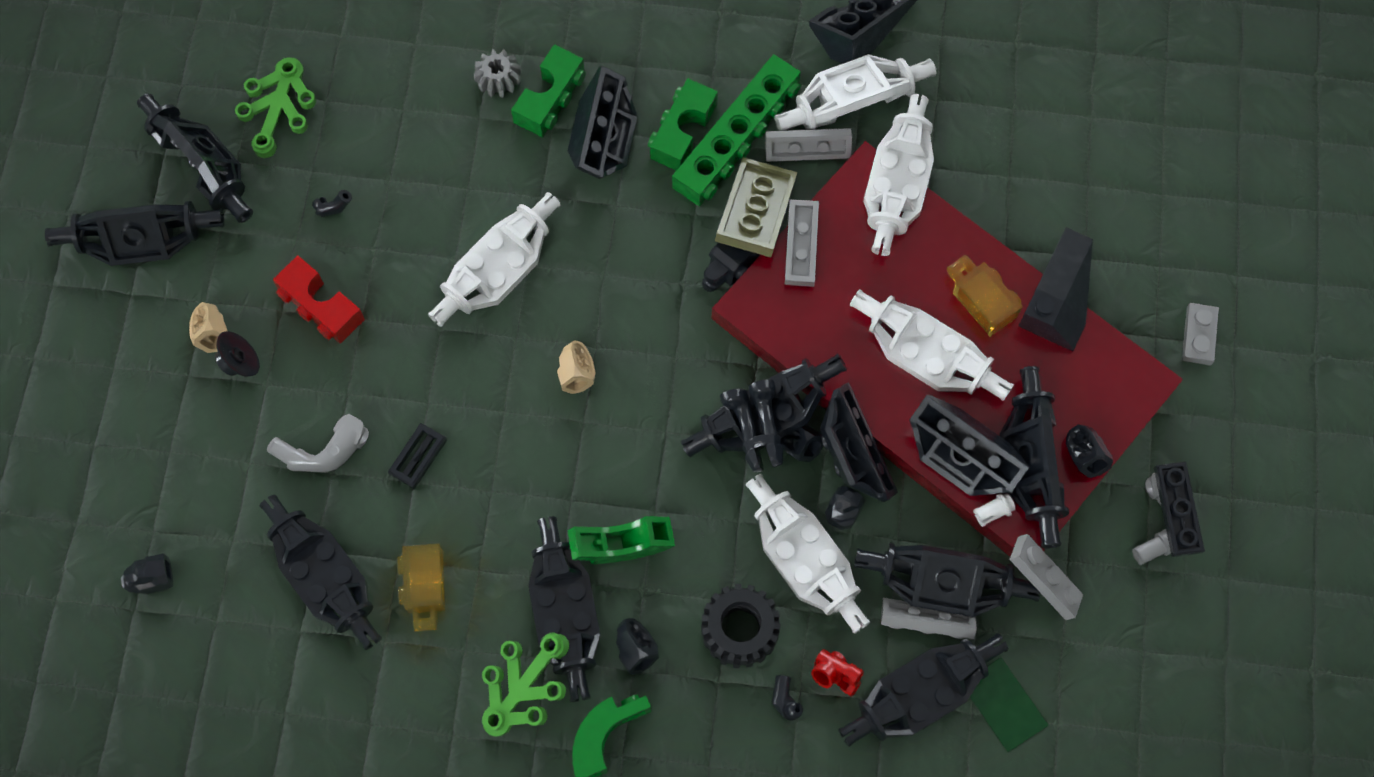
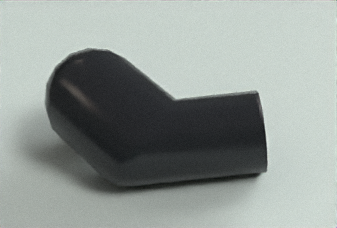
[312,190,352,217]
[772,675,803,721]

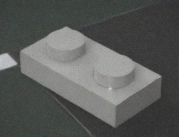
[1182,303,1219,365]

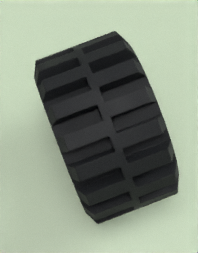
[701,584,780,668]

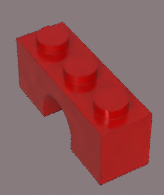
[273,255,365,344]

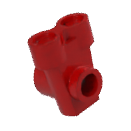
[811,649,864,697]

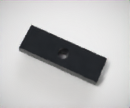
[1154,461,1205,557]

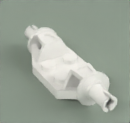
[774,54,936,131]
[863,94,934,256]
[428,192,561,327]
[850,289,1014,401]
[746,474,870,634]

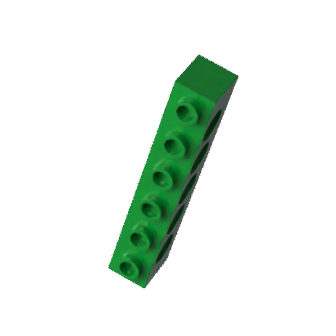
[672,54,801,207]

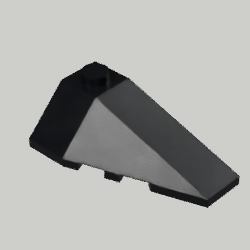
[809,0,917,64]
[1019,227,1093,351]

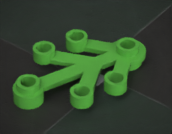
[235,57,316,158]
[482,633,569,737]

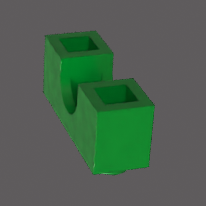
[511,44,586,138]
[647,78,718,171]

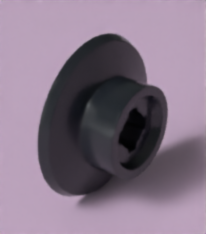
[215,331,260,377]

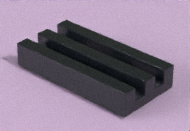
[388,423,447,489]

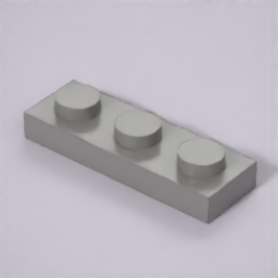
[765,128,852,162]
[785,199,819,287]
[1009,534,1083,620]
[881,598,976,639]

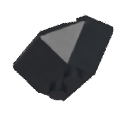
[567,66,637,179]
[820,382,898,502]
[910,394,1030,496]

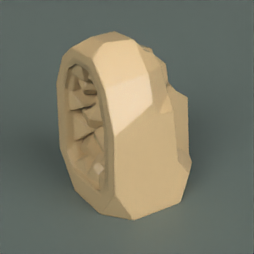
[189,302,227,353]
[557,340,596,394]

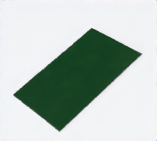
[965,657,1049,752]

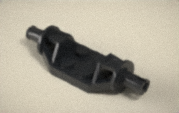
[137,93,253,223]
[45,201,224,266]
[681,353,847,458]
[1000,366,1070,549]
[260,495,382,650]
[528,516,601,702]
[854,542,1041,617]
[838,633,1009,747]

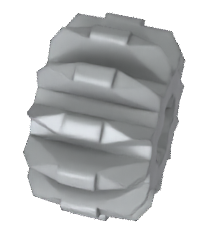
[474,49,521,98]

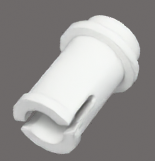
[973,493,1015,527]

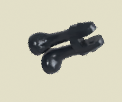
[720,379,784,473]

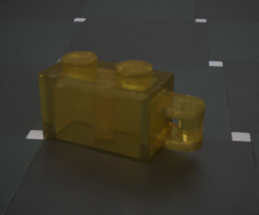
[947,255,1023,337]
[397,544,445,631]

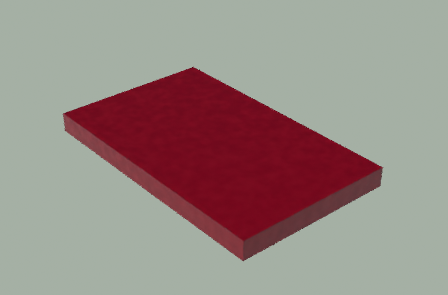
[711,141,1183,557]

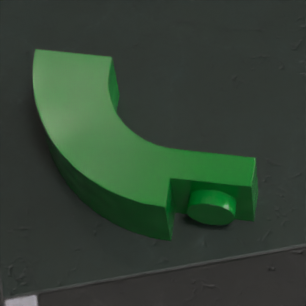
[567,516,675,564]
[572,694,652,777]

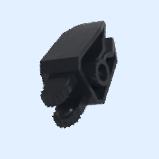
[702,243,760,293]

